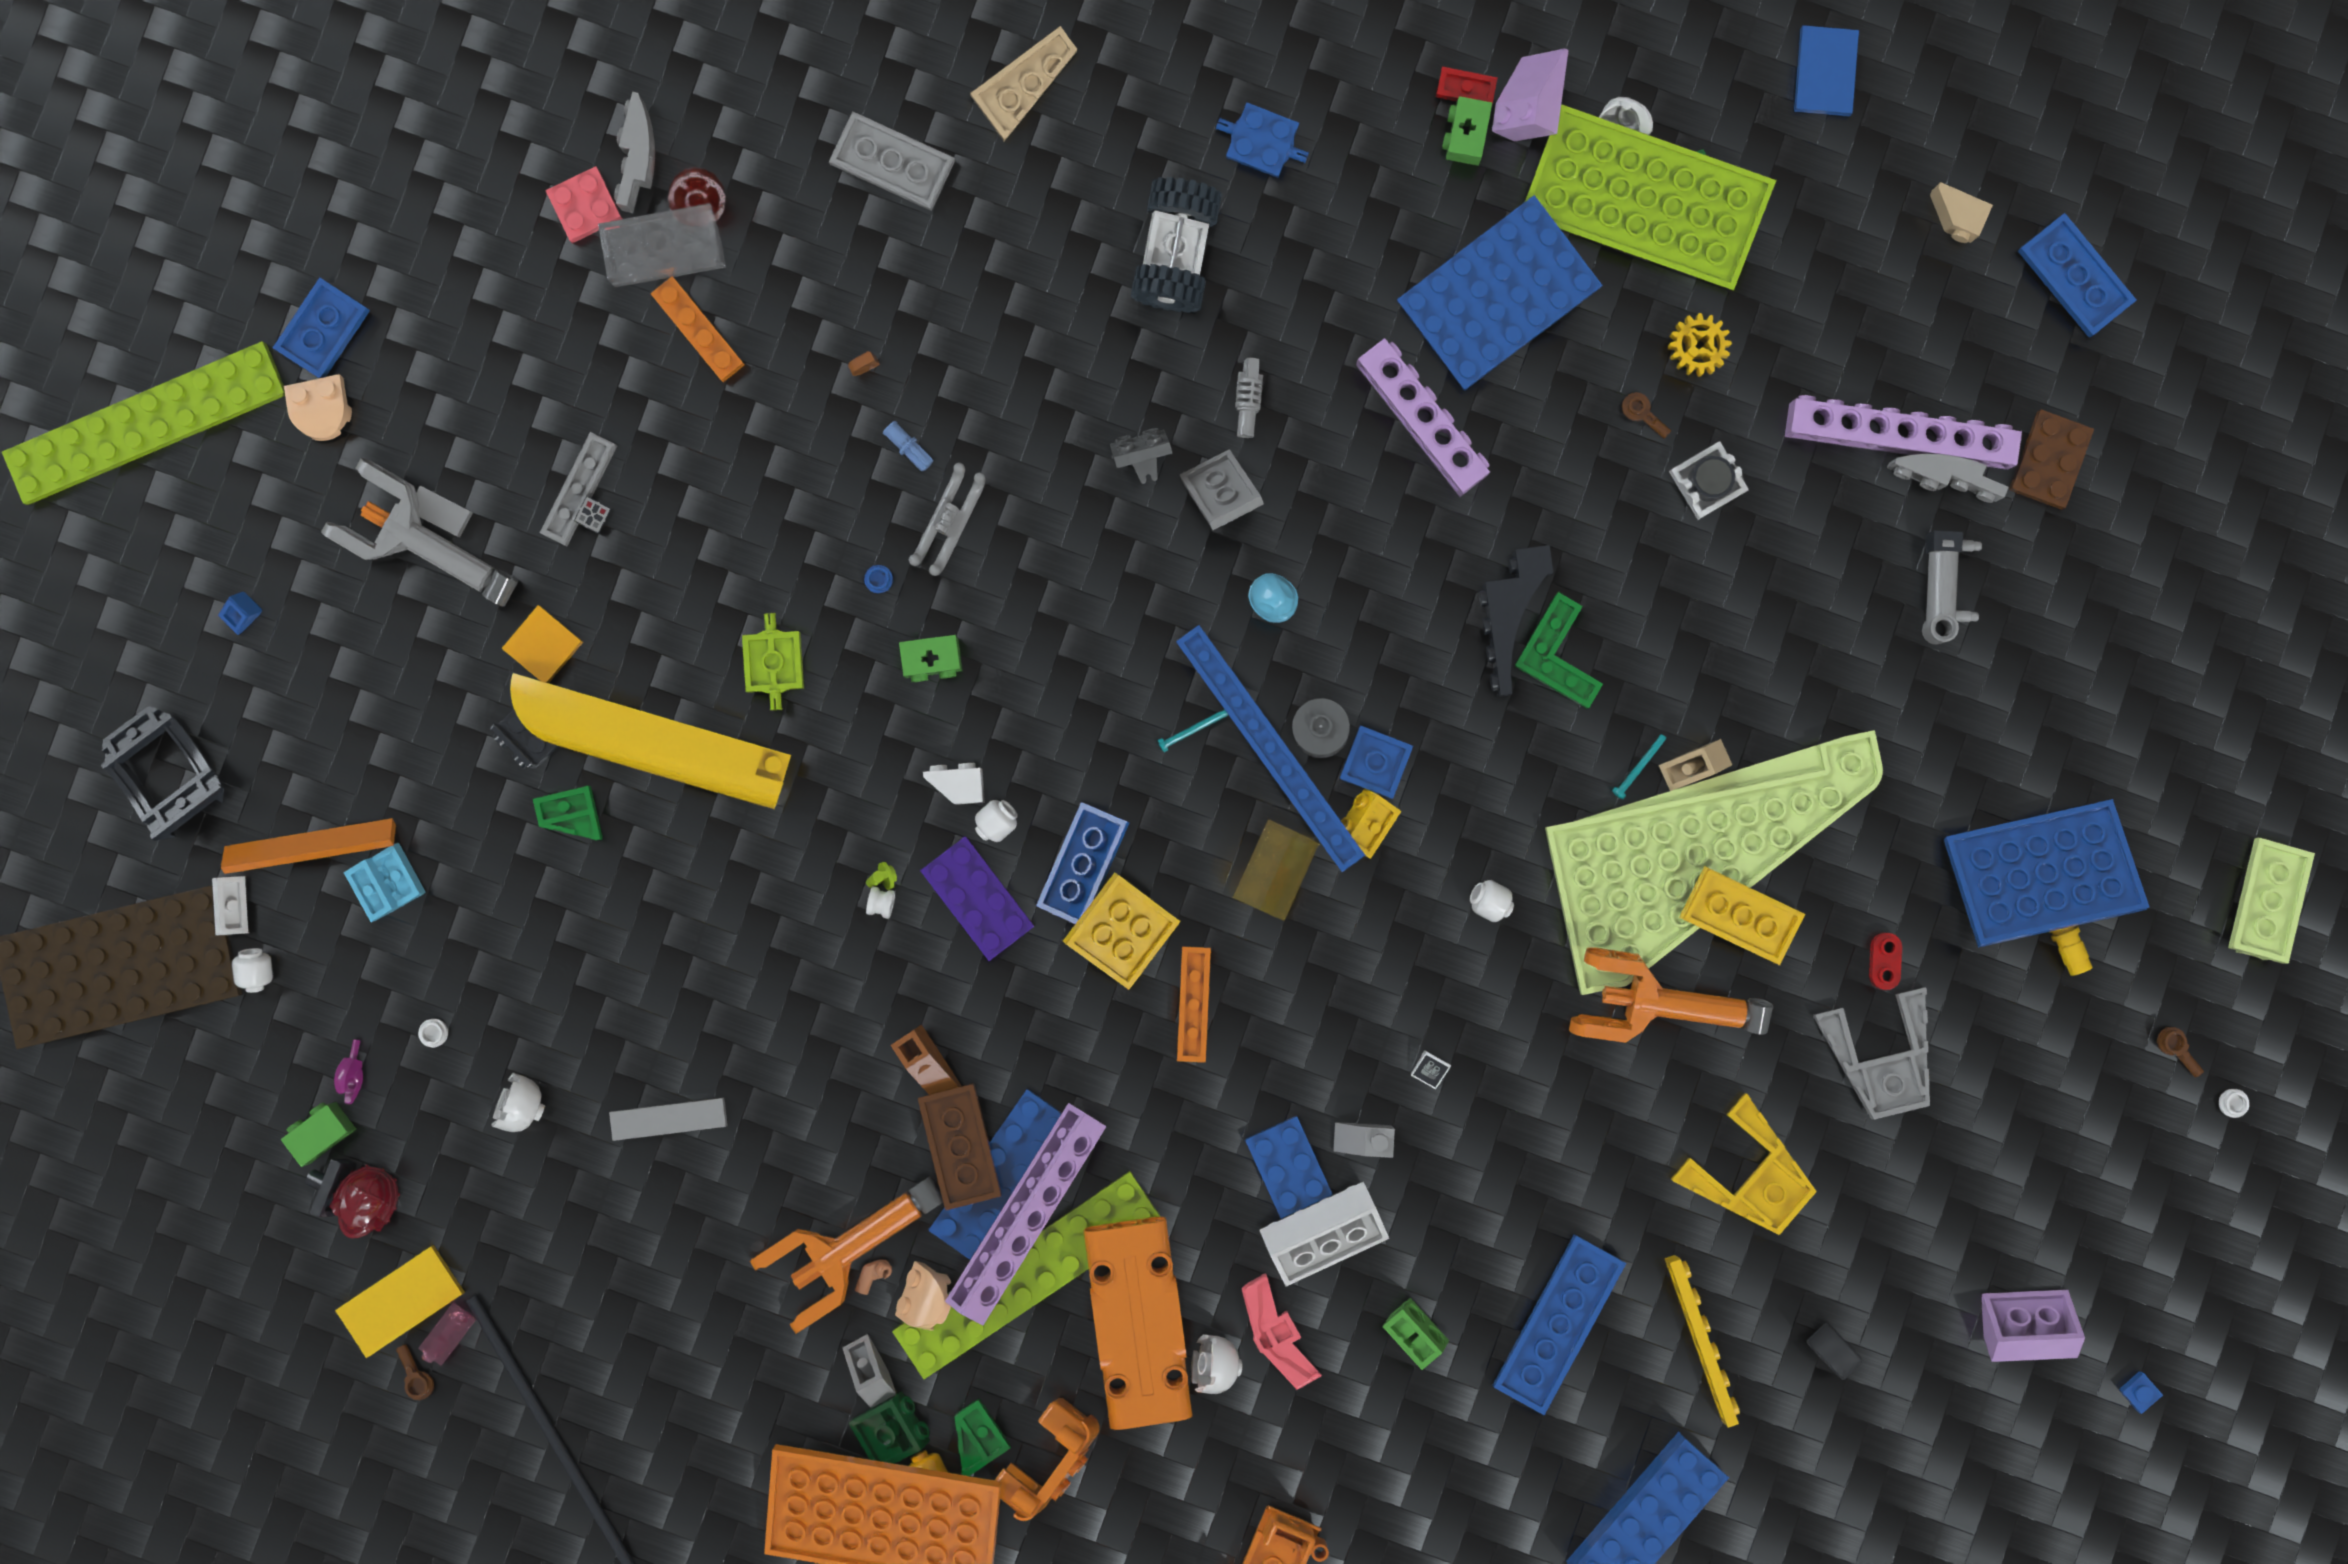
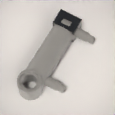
[1922,530,1982,645]

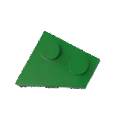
[533,786,603,840]
[954,1398,1011,1476]

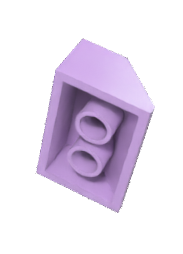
[1982,1290,2085,1362]

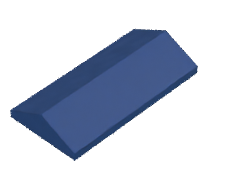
[1036,802,1129,924]

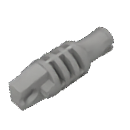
[1235,358,1263,438]

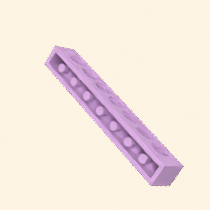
[1785,395,2022,470]
[945,1103,1106,1325]

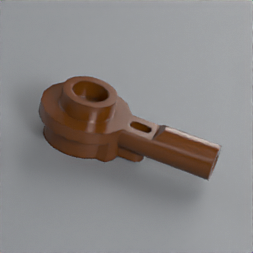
[1622,392,1672,439]
[2157,1027,2204,1077]
[396,1344,434,1400]

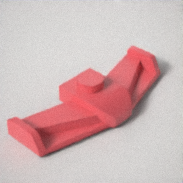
[1242,1273,1322,1390]

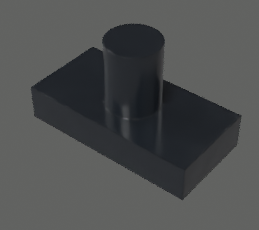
[306,1159,356,1217]

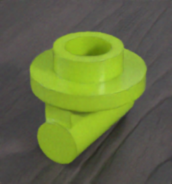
[866,862,897,890]

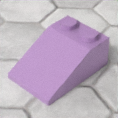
[1492,48,1568,141]

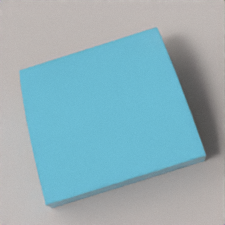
[344,843,426,922]

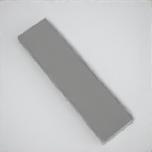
[540,432,617,546]
[609,1097,728,1141]

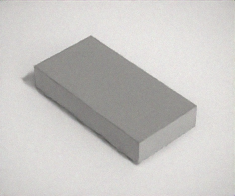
[416,486,472,538]

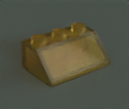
[1232,819,1319,921]

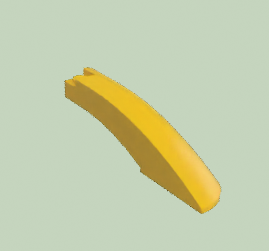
[510,673,791,809]

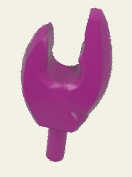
[334,1040,363,1104]

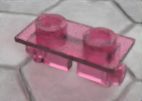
[418,1302,476,1366]

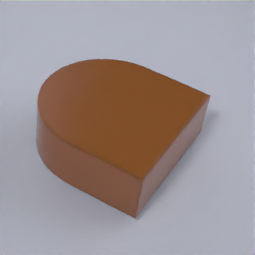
[848,351,880,376]

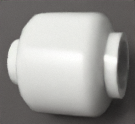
[975,800,1017,842]
[1470,880,1514,922]
[232,948,273,993]

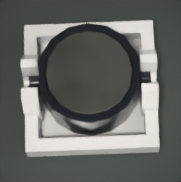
[1669,441,1749,520]

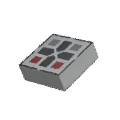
[571,495,611,534]

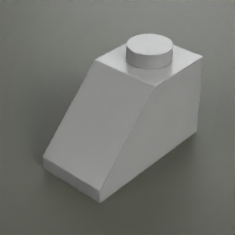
[1333,1122,1395,1158]
[843,1334,896,1408]

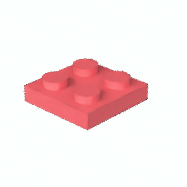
[545,166,623,243]

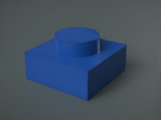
[2119,1371,2163,1414]

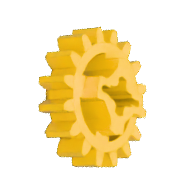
[1668,313,1732,377]

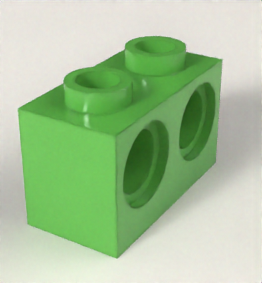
[1383,1298,1449,1370]

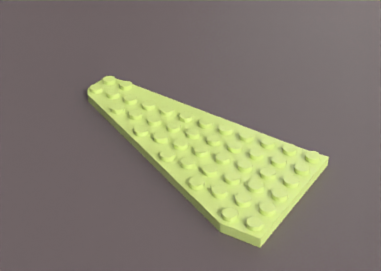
[1545,730,1883,995]

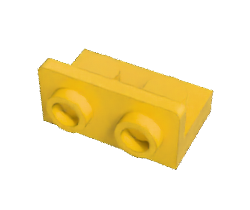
[1341,789,1401,859]

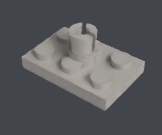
[1180,449,1264,530]

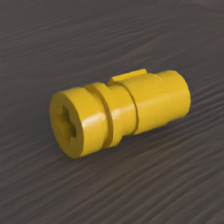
[2049,926,2093,976]

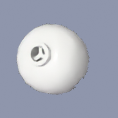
[492,1073,545,1132]
[1191,1334,1242,1394]

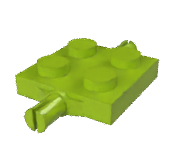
[742,613,804,710]

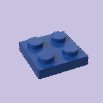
[1339,725,1413,799]

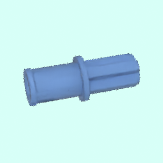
[883,421,933,471]

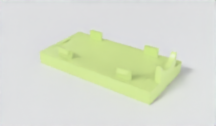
[2228,838,2315,964]

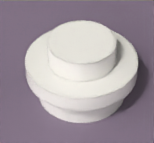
[418,1019,448,1047]
[2219,1089,2249,1118]

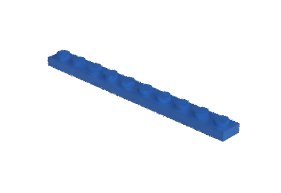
[1176,625,1366,872]

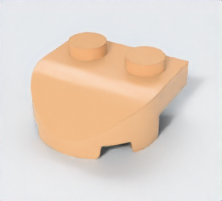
[284,374,352,441]
[895,1261,951,1331]

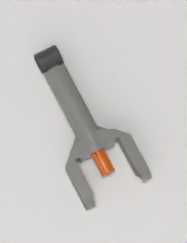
[321,458,518,606]

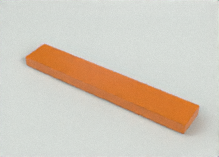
[221,818,396,874]

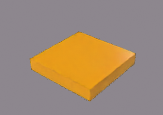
[502,605,583,684]

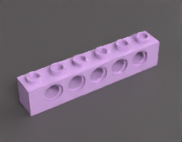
[1356,338,1490,497]

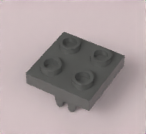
[1110,428,1172,484]

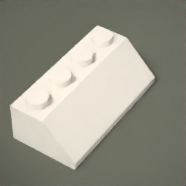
[1260,1182,1389,1286]

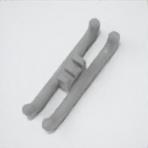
[909,463,985,576]

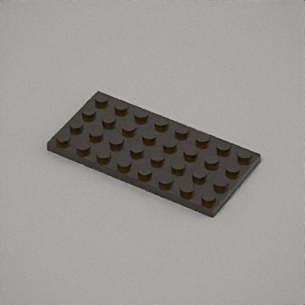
[0,885,243,1049]

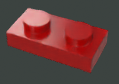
[1436,67,1498,104]

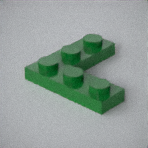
[1514,592,1603,709]

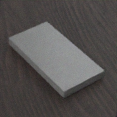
[829,111,955,211]

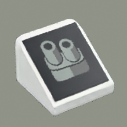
[1411,1050,1451,1089]

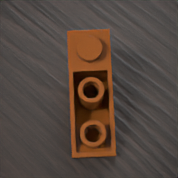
[890,1024,962,1095]

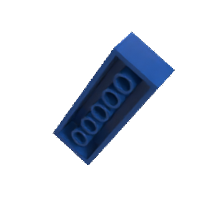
[1566,1431,1729,1564]

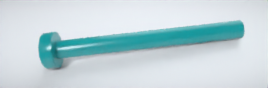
[1158,709,1229,752]
[1612,734,1667,799]

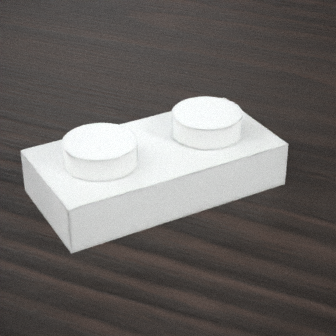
[212,876,248,935]

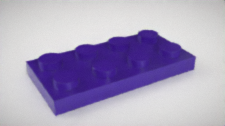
[920,836,1034,961]

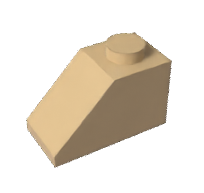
[1930,182,1993,243]
[1659,739,1732,791]

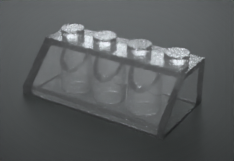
[598,204,726,287]

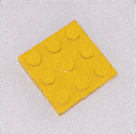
[1063,872,1180,990]

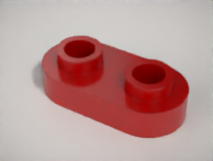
[1869,933,1902,990]

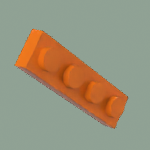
[650,276,745,382]
[1177,946,1211,1062]

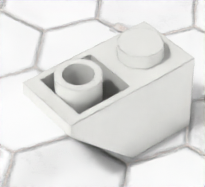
[923,763,985,805]

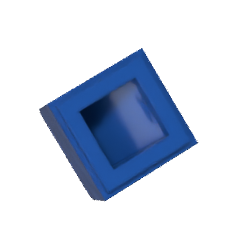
[218,592,262,635]

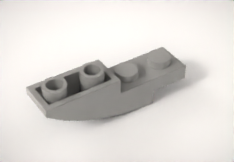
[614,92,655,213]
[1887,454,2009,503]

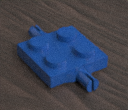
[1216,103,1309,178]

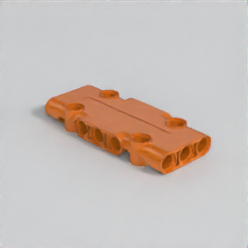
[1083,1217,1192,1430]

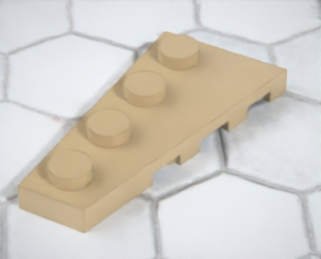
[970,26,1077,141]

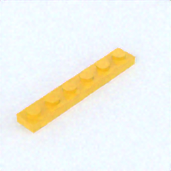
[1665,1255,1740,1428]

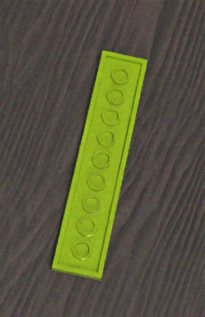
[2,341,285,505]
[892,1171,1161,1379]

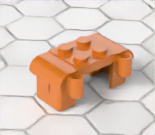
[994,1398,1099,1521]
[1242,1505,1329,1564]

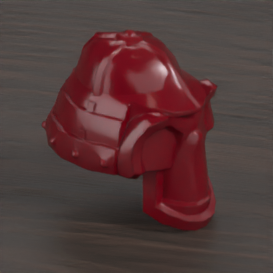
[330,1165,400,1239]

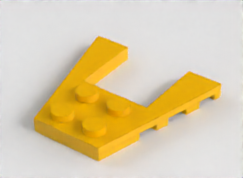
[1671,1093,1817,1235]

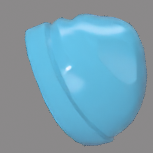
[1248,573,1298,623]

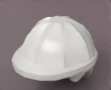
[1599,97,1653,135]

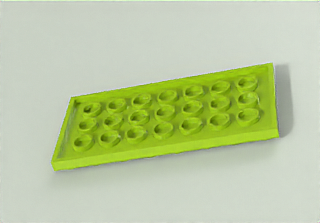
[1525,104,1776,290]

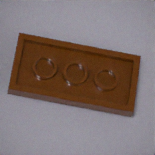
[918,1083,1002,1211]

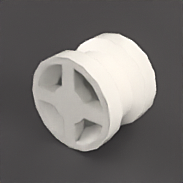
[866,887,895,919]

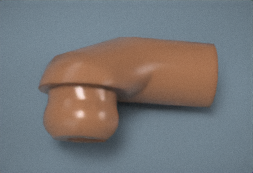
[855,1259,892,1295]

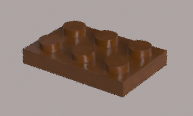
[2009,410,2094,510]

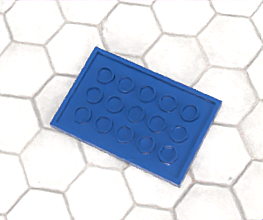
[1397,195,1603,391]
[1944,799,2149,948]

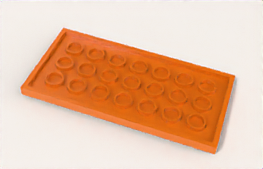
[764,1444,1002,1564]

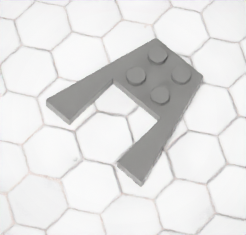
[1813,987,1930,1119]

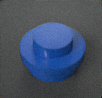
[864,565,893,594]

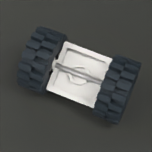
[1131,177,1222,313]

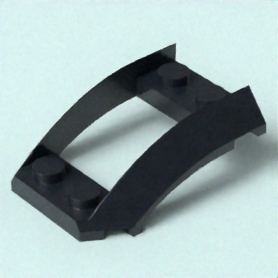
[101,706,224,841]

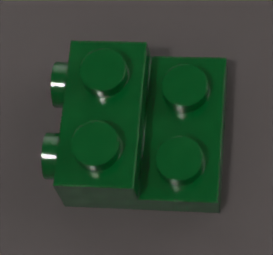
[849,1391,930,1464]

